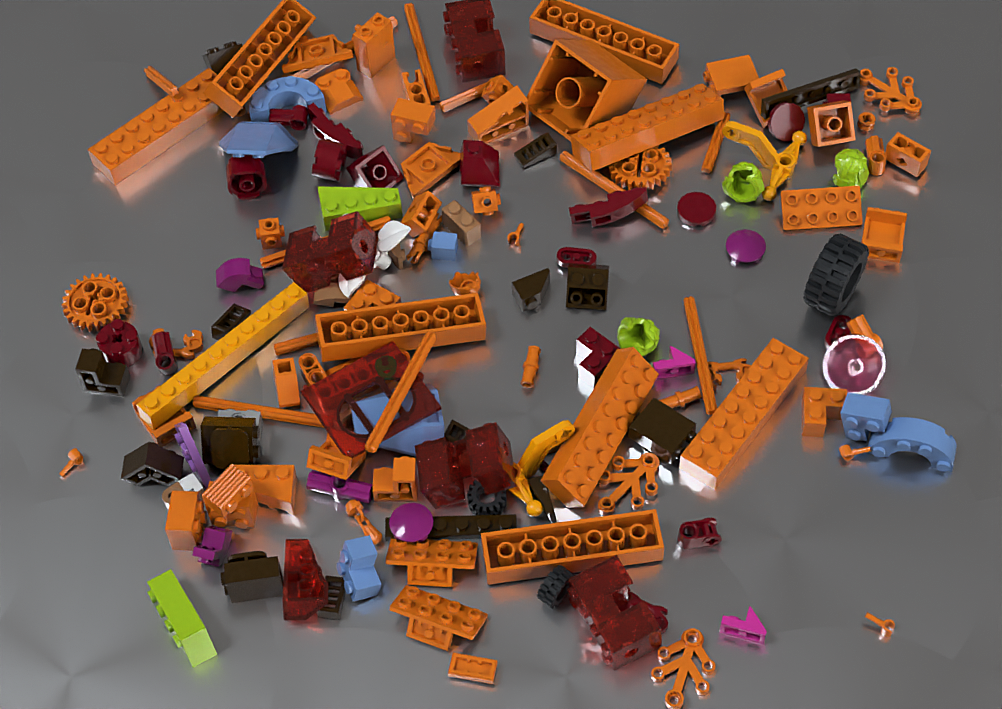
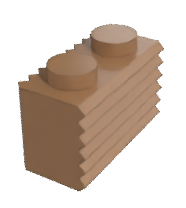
[442,200,481,247]

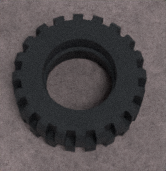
[803,233,869,316]

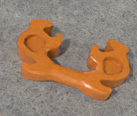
[149,328,204,359]
[708,358,751,391]

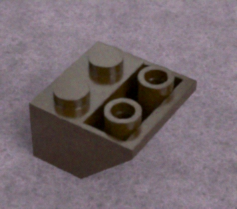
[202,41,243,75]
[566,263,609,310]

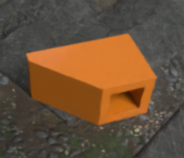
[272,357,300,408]

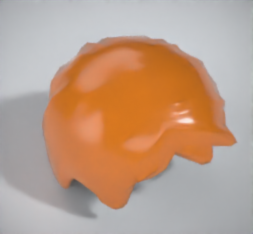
[449,271,481,296]

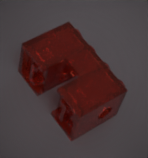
[443,0,506,83]
[282,211,378,293]
[415,422,517,509]
[567,555,662,671]

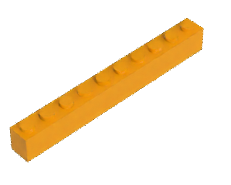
[136,282,309,430]

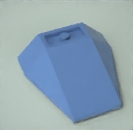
[219,121,299,158]
[351,383,444,458]

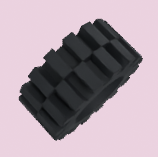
[467,476,507,515]
[537,565,576,609]

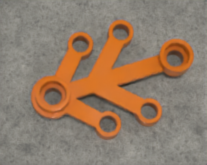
[859,67,922,114]
[598,453,659,516]
[651,628,716,709]

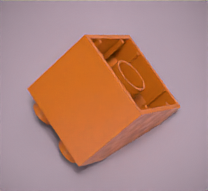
[526,39,647,142]

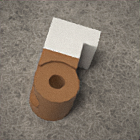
[162,473,204,509]

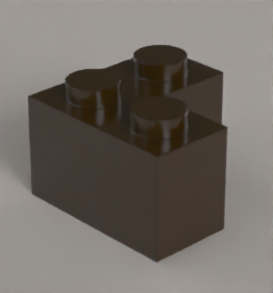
[75,348,130,397]
[121,442,184,487]

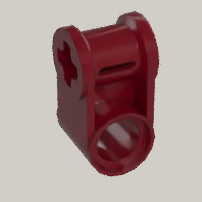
[677,517,722,549]

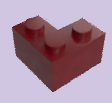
[576,327,621,389]

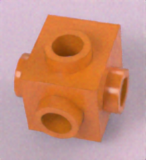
[481,74,514,104]
[471,186,501,216]
[256,217,285,250]

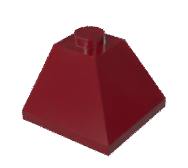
[460,140,500,188]
[346,145,404,188]

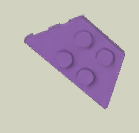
[174,422,211,490]

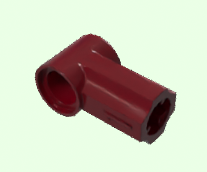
[269,105,308,131]
[151,331,177,375]

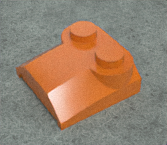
[314,68,364,115]

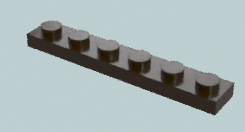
[761,68,860,119]
[385,514,517,541]

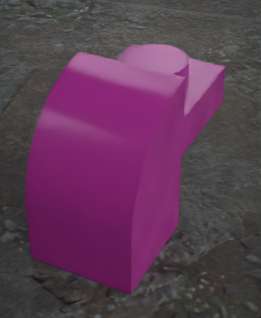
[216,258,264,292]
[192,525,233,567]

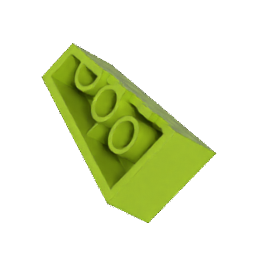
[317,186,403,231]
[147,569,217,667]

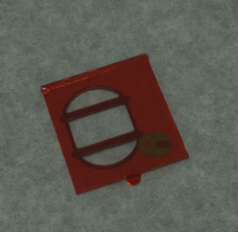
[300,341,442,459]

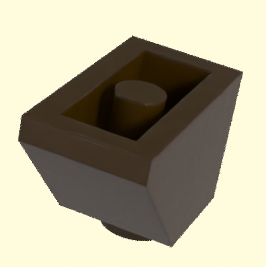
[512,268,550,312]

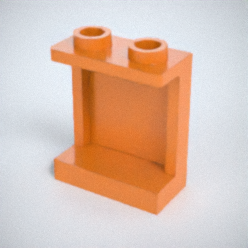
[703,55,759,96]
[744,69,801,129]
[861,207,907,263]
[132,385,196,447]
[306,428,367,480]

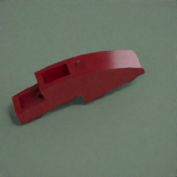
[307,102,364,159]
[569,187,648,227]

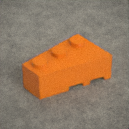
[467,85,529,144]
[229,465,297,515]

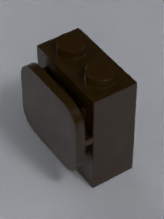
[628,398,697,464]
[200,416,260,469]
[221,551,285,603]

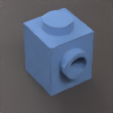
[428,231,458,261]

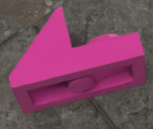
[653,346,696,380]
[719,606,767,645]

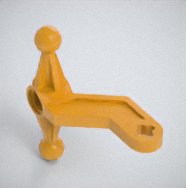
[722,121,807,201]
[483,420,575,517]

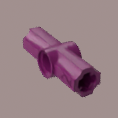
[306,470,373,504]

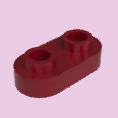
[557,247,597,268]
[824,315,851,352]

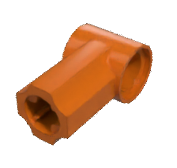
[865,135,887,176]
[846,314,883,359]

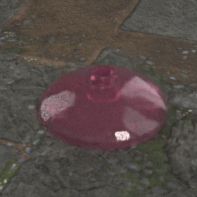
[823,334,887,395]

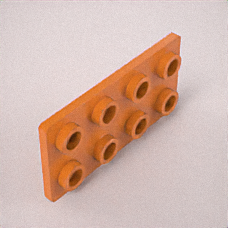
[780,186,863,230]
[386,539,478,587]
[389,585,488,651]

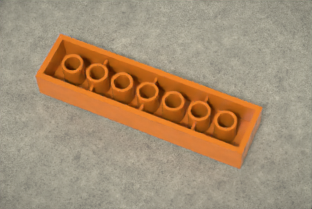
[203,0,317,118]
[529,0,680,84]
[88,68,224,185]
[571,83,725,171]
[315,293,486,362]
[679,338,809,490]
[540,347,659,508]
[481,509,664,585]

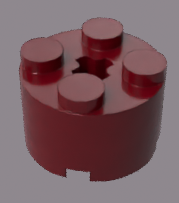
[312,139,347,182]
[226,155,267,200]
[96,319,142,367]

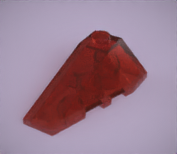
[282,539,329,621]

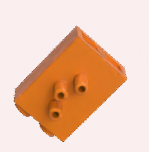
[352,12,395,78]

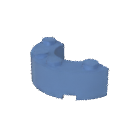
[249,76,327,122]
[867,417,957,472]

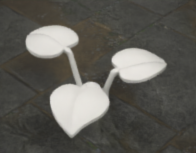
[332,213,411,298]

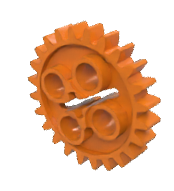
[609,145,672,190]
[61,273,129,332]

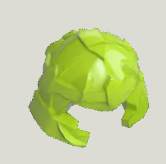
[830,149,869,187]
[722,161,765,203]
[617,317,660,357]

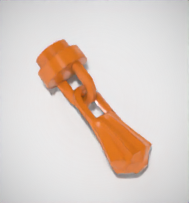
[345,499,382,545]

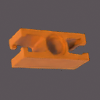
[402,69,431,105]

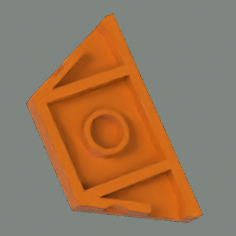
[282,34,354,73]
[400,142,460,199]

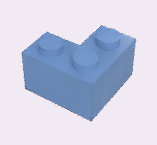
[840,393,892,441]
[337,535,381,602]

